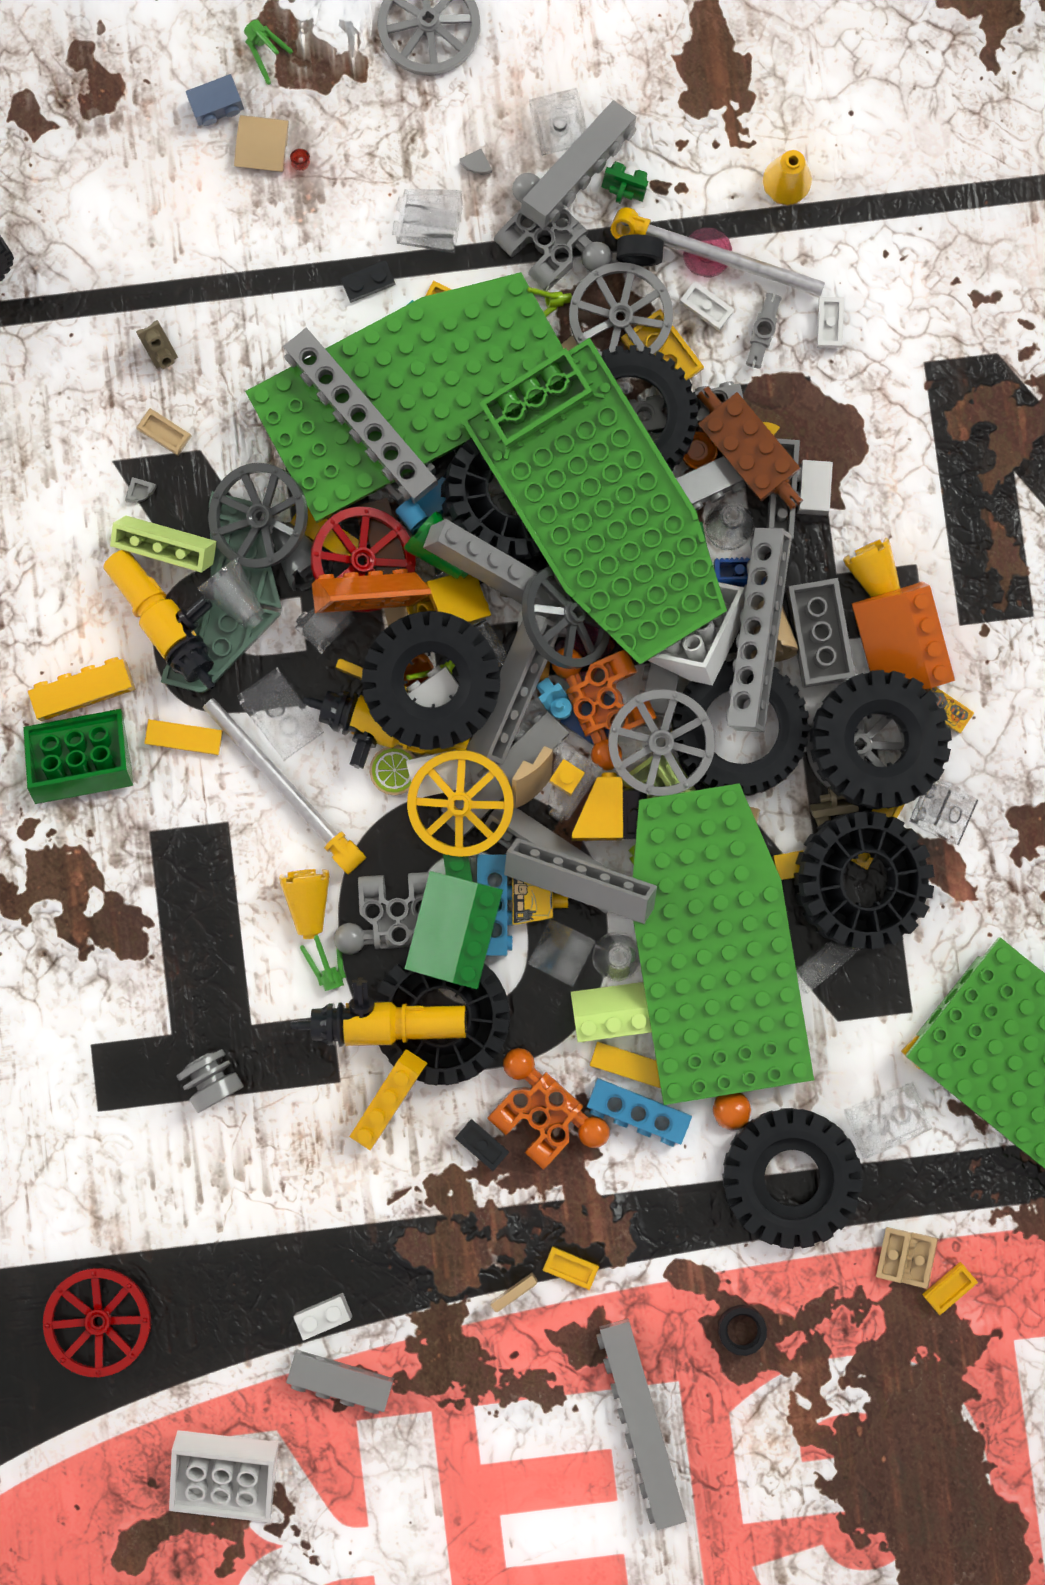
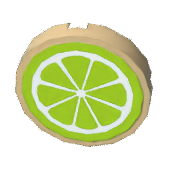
[369,746,416,796]

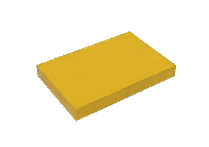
[620,309,704,380]

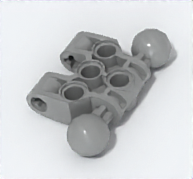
[494,173,613,291]
[334,871,434,955]

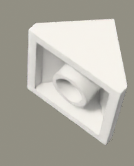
[406,750,466,798]

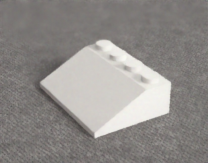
[648,582,745,686]
[169,1430,279,1523]

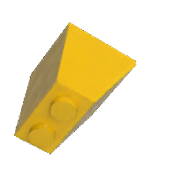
[406,574,491,625]
[572,772,623,841]

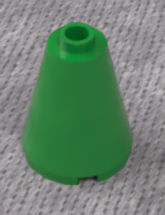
[404,511,469,579]

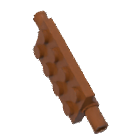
[697,386,803,510]

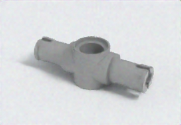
[746,293,782,369]

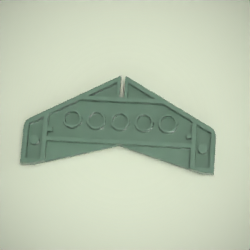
[161,491,283,693]

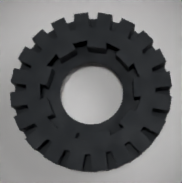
[722,1108,863,1249]

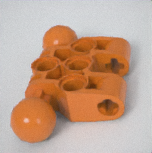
[551,648,657,771]
[487,1048,610,1170]

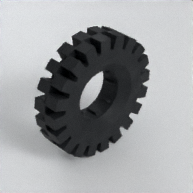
[441,438,543,564]
[362,611,501,750]
[810,670,952,810]
[794,811,935,949]
[374,957,510,1086]

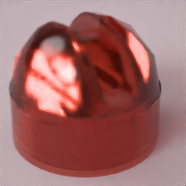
[290,149,310,171]

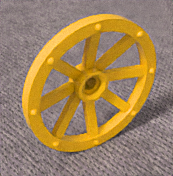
[407,750,514,857]

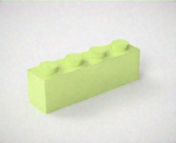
[110,515,217,573]

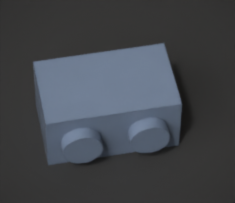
[185,74,244,126]

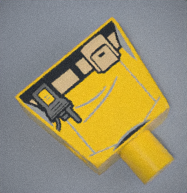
[512,878,568,925]

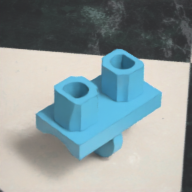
[536,677,573,720]

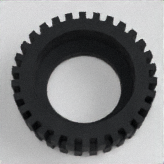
[601,345,698,471]
[672,658,810,796]

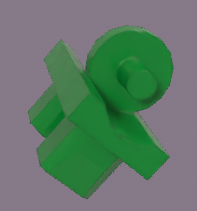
[601,161,649,204]

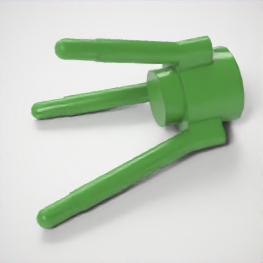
[244,20,293,85]
[300,935,346,991]

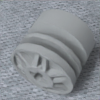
[176,1049,244,1113]

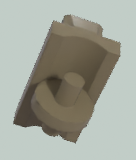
[136,320,178,369]
[809,787,859,827]

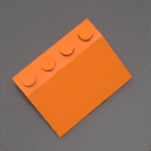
[312,569,431,613]
[851,581,955,690]

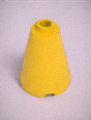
[763,150,812,205]
[843,538,900,597]
[279,869,330,939]

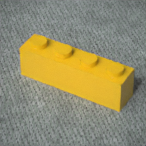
[28,657,136,721]
[349,1049,427,1150]

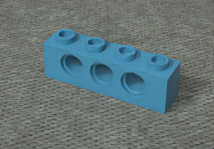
[477,855,513,956]
[586,1078,692,1147]

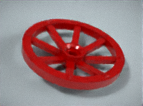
[311,507,416,612]
[43,1268,151,1377]

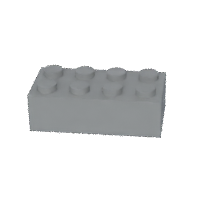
[786,578,855,688]

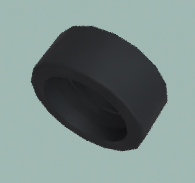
[616,234,664,266]
[718,1305,767,1356]

